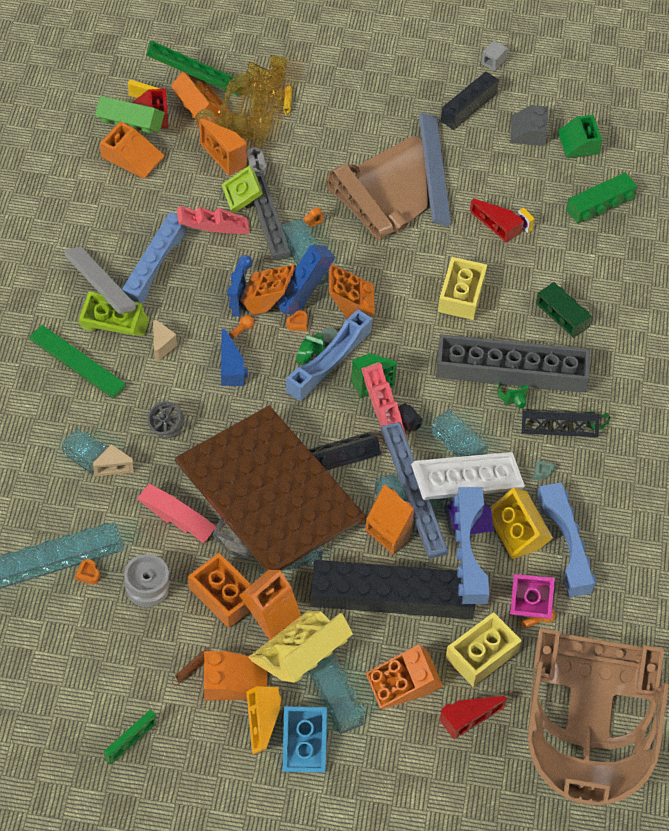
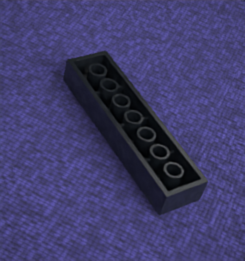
[311,560,475,620]

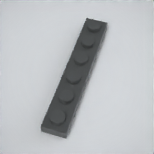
[253,173,290,260]

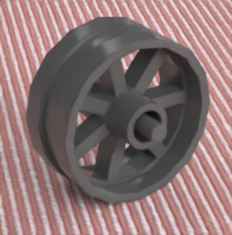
[148,401,185,438]

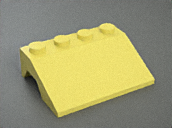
[249,611,353,682]

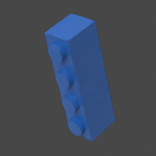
[275,245,336,314]

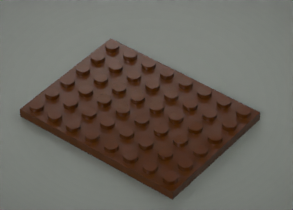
[175,405,366,571]

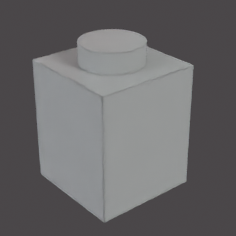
[481,41,508,71]

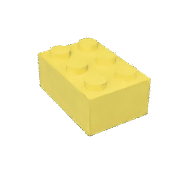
[438,257,487,320]
[446,612,522,687]

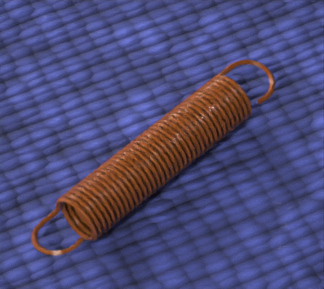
[172,647,211,686]

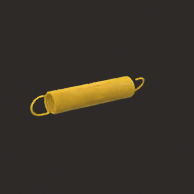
[283,83,293,117]

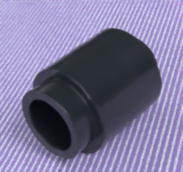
[398,403,423,431]

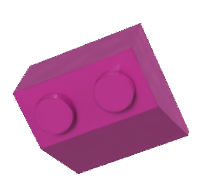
[510,574,555,619]

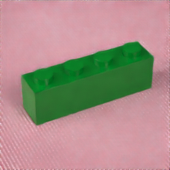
[566,172,638,224]

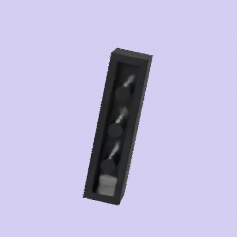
[441,71,499,130]

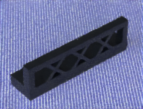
[521,409,600,437]
[308,431,381,470]

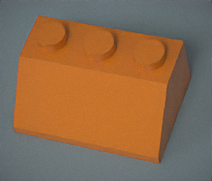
[171,72,230,121]

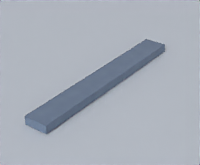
[419,113,451,227]
[381,422,448,559]

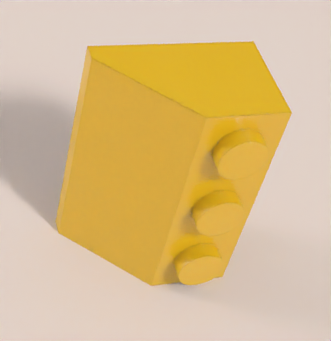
[490,488,553,559]

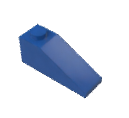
[221,329,248,386]

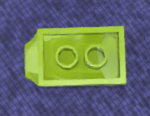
[79,291,149,336]

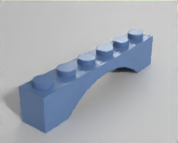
[122,212,187,303]
[286,309,372,402]
[537,483,596,598]
[454,487,489,604]

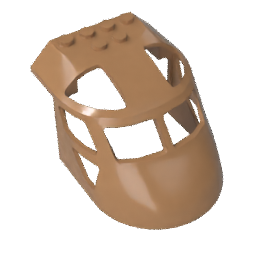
[528,628,669,805]

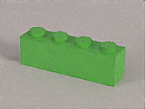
[95,96,165,134]

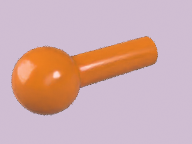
[229,315,254,339]
[521,608,556,629]

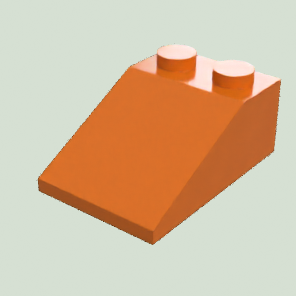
[199,118,247,176]
[204,651,267,700]

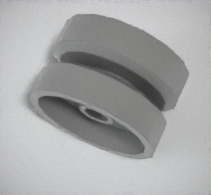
[124,554,170,607]

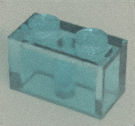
[62,428,107,474]

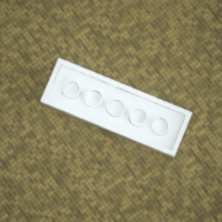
[411,452,525,500]

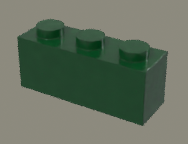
[536,282,592,338]

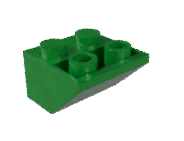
[558,114,602,158]
[351,353,397,398]

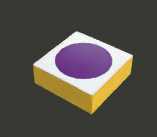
[518,207,535,233]

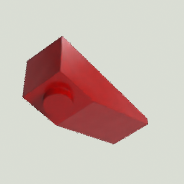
[470,198,524,243]
[439,696,507,740]

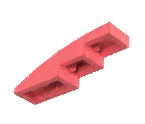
[177,206,250,234]
[361,362,406,436]
[137,484,216,543]

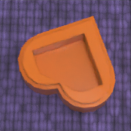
[302,207,323,228]
[286,310,308,331]
[75,559,100,584]

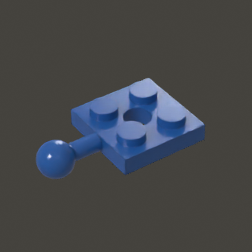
[227,255,253,317]

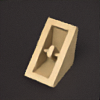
[153,320,177,362]
[93,444,134,476]

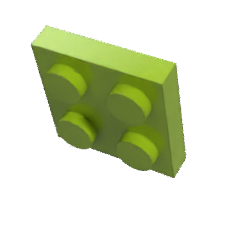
[221,165,263,213]

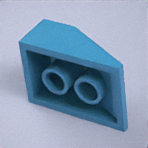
[283,706,328,773]

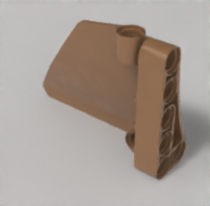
[326,136,427,240]

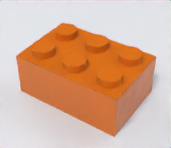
[188,553,251,628]

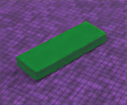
[104,709,157,765]

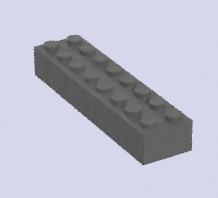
[436,334,590,393]

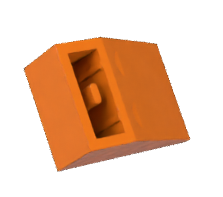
[100,122,164,179]
[240,264,296,315]
[329,264,375,318]
[365,485,414,555]
[239,570,301,640]
[366,644,443,710]

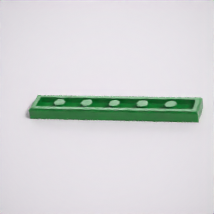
[146,40,243,96]
[29,325,126,399]

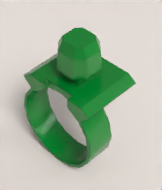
[296,333,325,365]
[497,382,529,408]

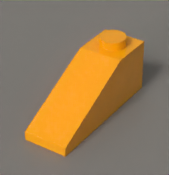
[246,686,281,754]

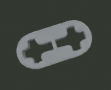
[247,147,266,176]

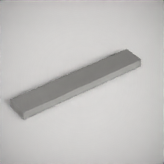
[65,247,136,314]

